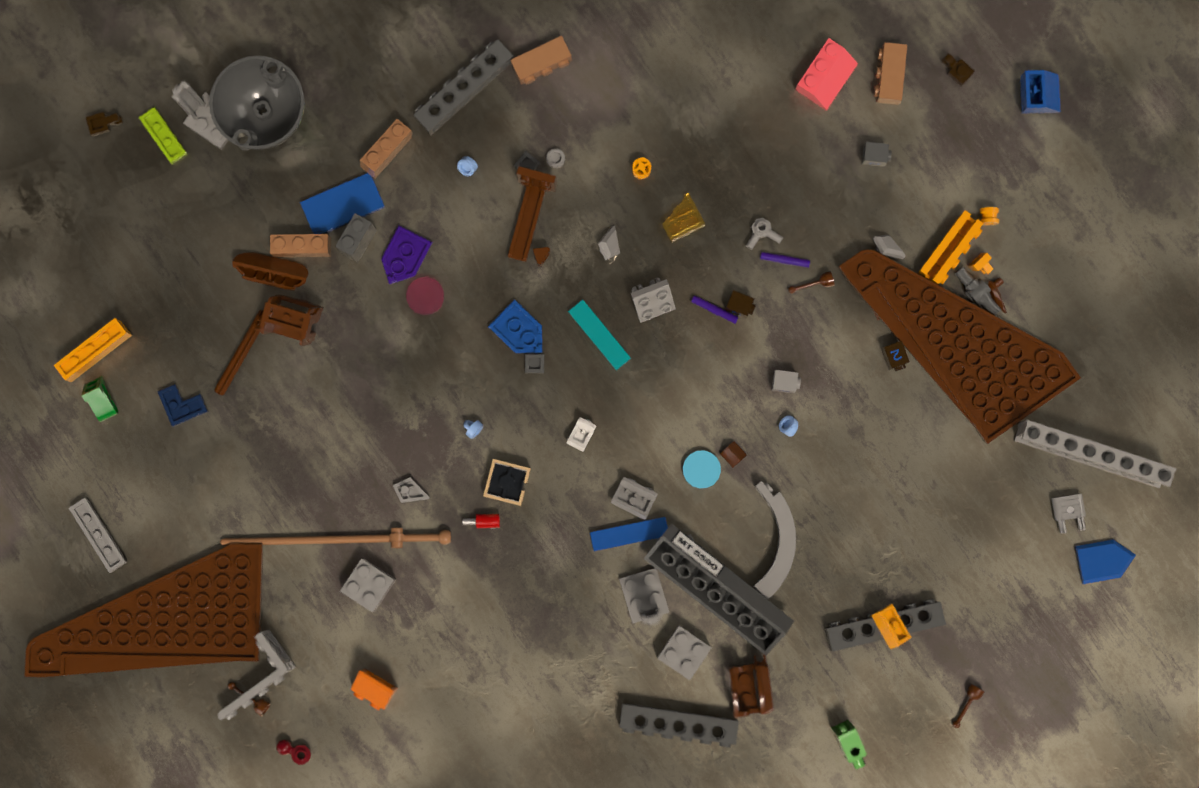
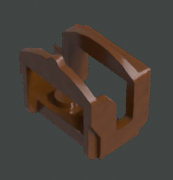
[255,294,324,346]
[727,654,774,718]

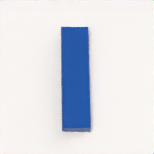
[590,517,668,551]

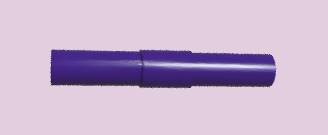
[760,252,810,268]
[691,295,739,324]

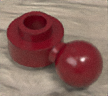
[276,740,311,765]

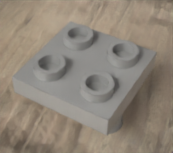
[631,278,676,323]

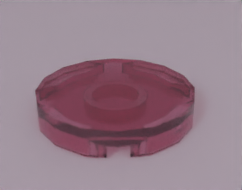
[406,277,445,316]

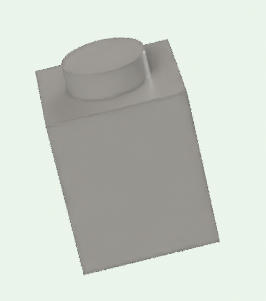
[772,370,801,393]

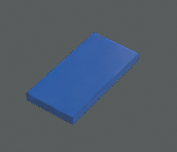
[300,173,385,234]

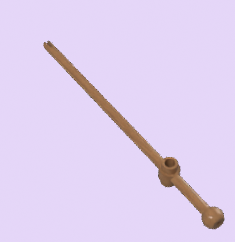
[220,528,451,548]

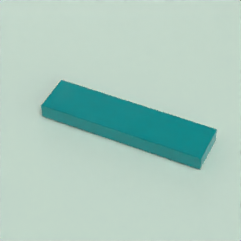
[568,300,631,371]

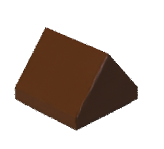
[533,247,551,267]
[720,441,747,468]

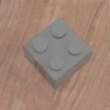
[340,558,396,613]
[657,625,711,680]

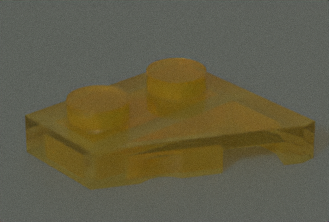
[663,193,705,243]

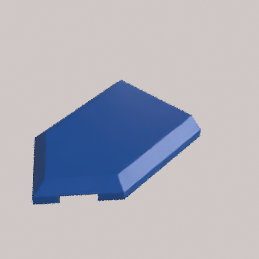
[488,299,542,353]
[1075,539,1136,584]

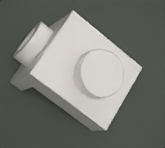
[566,417,596,452]

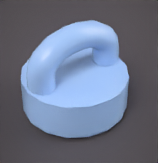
[457,156,478,176]
[779,415,798,437]
[463,420,484,439]

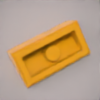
[872,604,911,649]

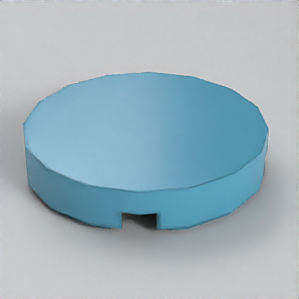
[683,450,721,489]

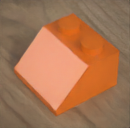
[351,668,398,710]

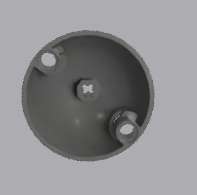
[209,56,305,150]

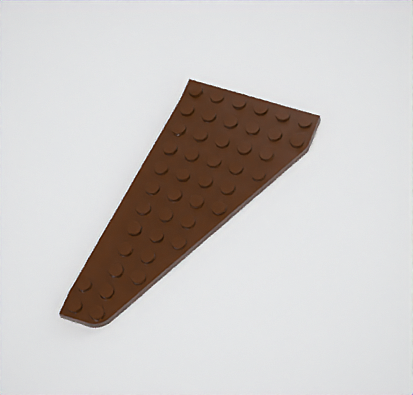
[838,250,1081,444]
[25,544,263,677]

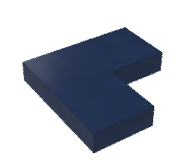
[158,384,209,427]

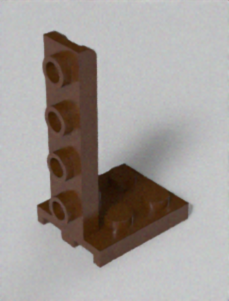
[508,166,557,262]

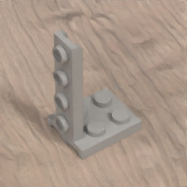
[172,81,228,150]
[619,568,670,626]
[218,630,296,720]

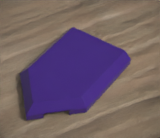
[381,226,432,285]

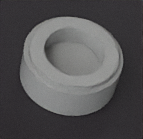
[546,149,565,169]

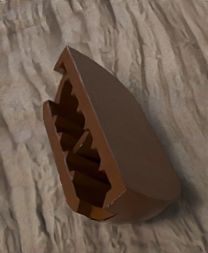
[232,252,308,290]

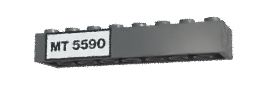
[644,524,794,655]

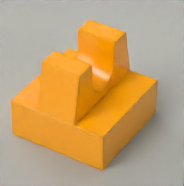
[968,252,993,274]

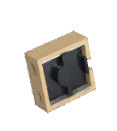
[483,459,531,506]

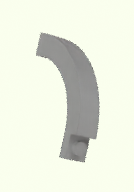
[753,481,796,600]

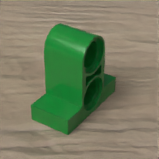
[81,376,118,422]

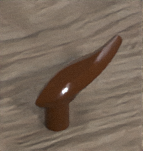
[988,277,1007,313]

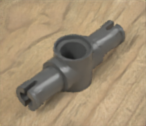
[955,266,1001,316]

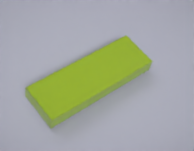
[139,107,187,164]

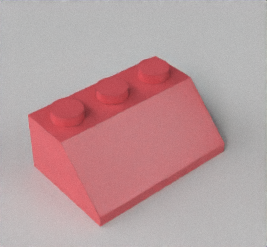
[795,38,858,111]

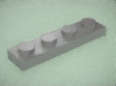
[69,498,127,573]

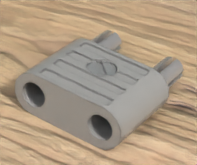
[1051,494,1086,534]

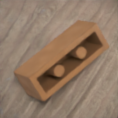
[510,36,572,85]
[874,42,907,105]
[360,119,412,179]
[270,234,331,257]

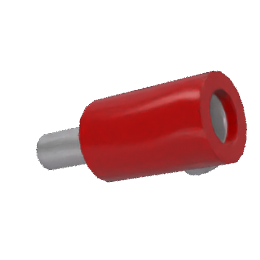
[463,513,500,529]

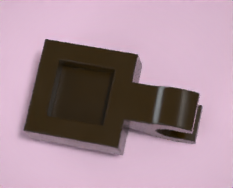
[941,53,975,86]
[85,112,123,137]

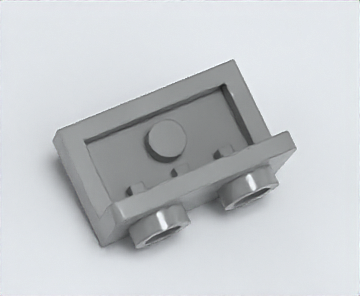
[611,477,658,520]

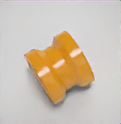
[632,158,651,179]
[980,207,999,225]

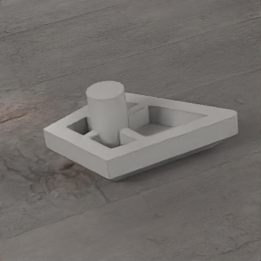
[598,226,620,260]
[873,235,906,259]
[393,477,430,503]

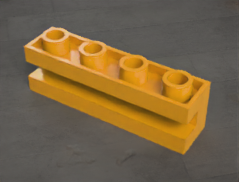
[917,210,984,285]
[54,318,132,383]

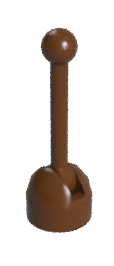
[788,271,835,294]
[228,682,271,717]
[953,684,985,728]

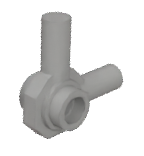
[746,218,784,250]

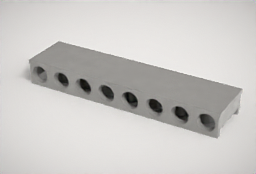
[1014,420,1177,488]

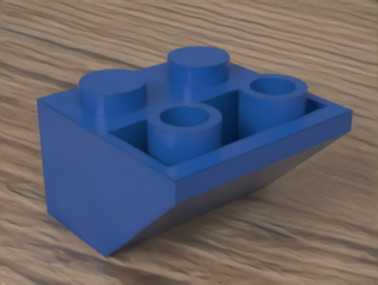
[1020,70,1061,113]

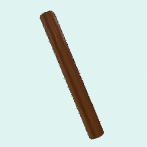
[214,310,263,396]

